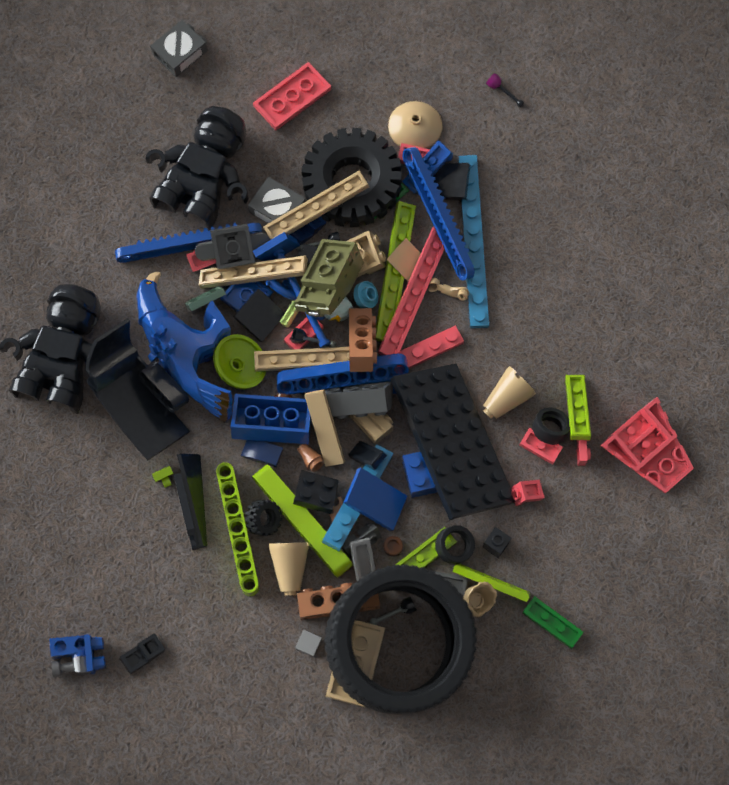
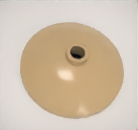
[388,101,442,149]

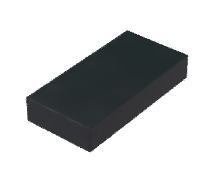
[348,441,387,470]

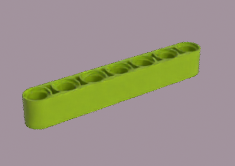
[216,462,259,596]
[252,464,353,578]

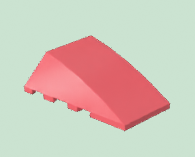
[600,397,694,493]

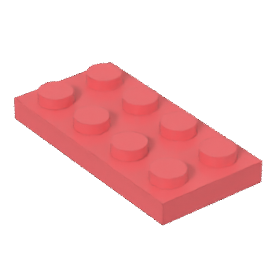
[253,62,331,131]

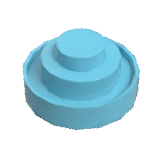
[353,281,378,308]

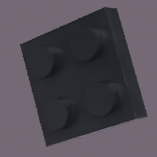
[293,470,339,514]

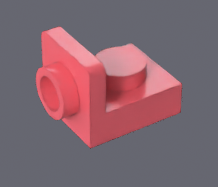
[511,480,545,506]

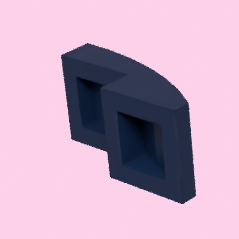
[289,217,327,245]
[241,440,283,467]

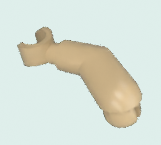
[428,278,469,301]

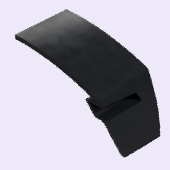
[86,318,190,461]

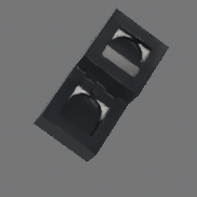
[119,633,166,675]

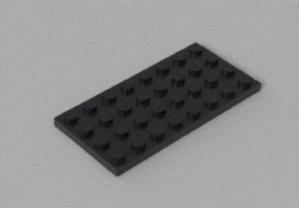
[390,363,516,520]

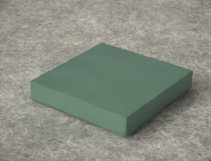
[185,287,226,311]

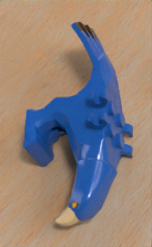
[136,272,233,423]

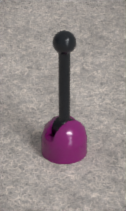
[486,73,524,107]

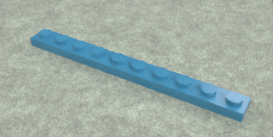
[458,155,489,328]

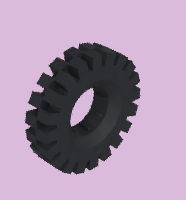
[302,127,402,227]

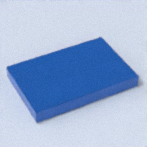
[343,468,407,531]

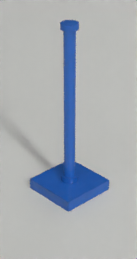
[253,232,331,348]

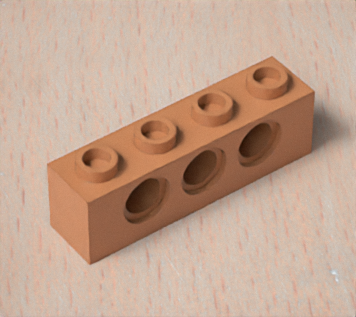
[349,308,377,372]
[297,583,380,620]

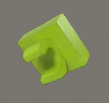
[152,466,173,488]

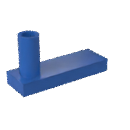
[402,140,453,194]

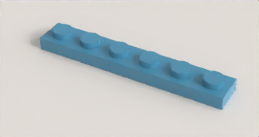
[322,444,393,551]

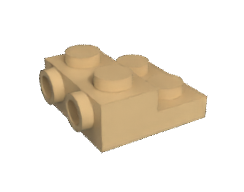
[348,230,387,277]

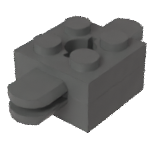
[195,224,270,270]

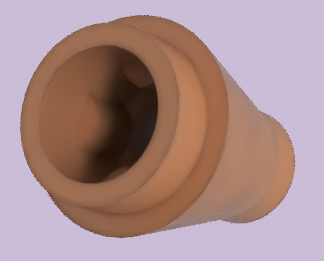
[298,444,324,472]

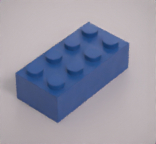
[231,394,312,444]

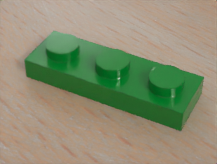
[522,596,584,649]

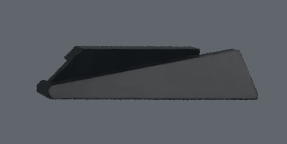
[174,453,207,550]

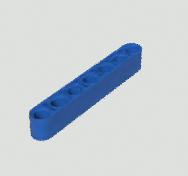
[277,353,409,395]

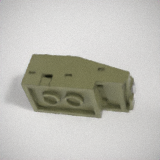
[295,239,364,317]

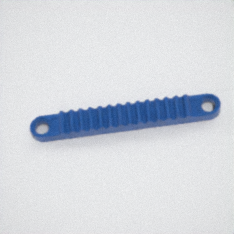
[402,147,475,281]
[115,223,263,263]

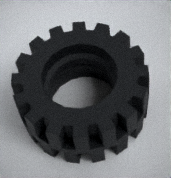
[245,500,283,536]

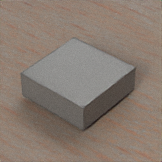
[295,630,322,657]

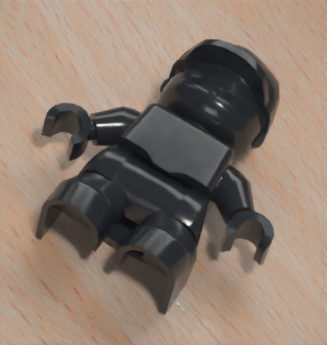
[145,106,249,231]
[0,284,101,414]

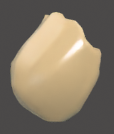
[463,582,497,618]

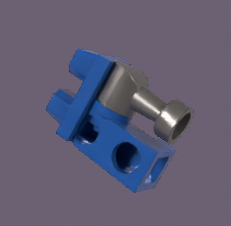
[49,634,106,677]

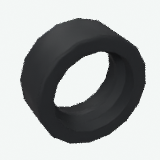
[532,407,570,445]
[435,525,475,564]

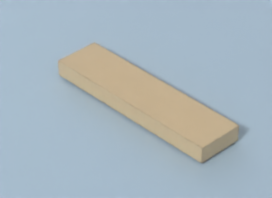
[305,389,345,467]

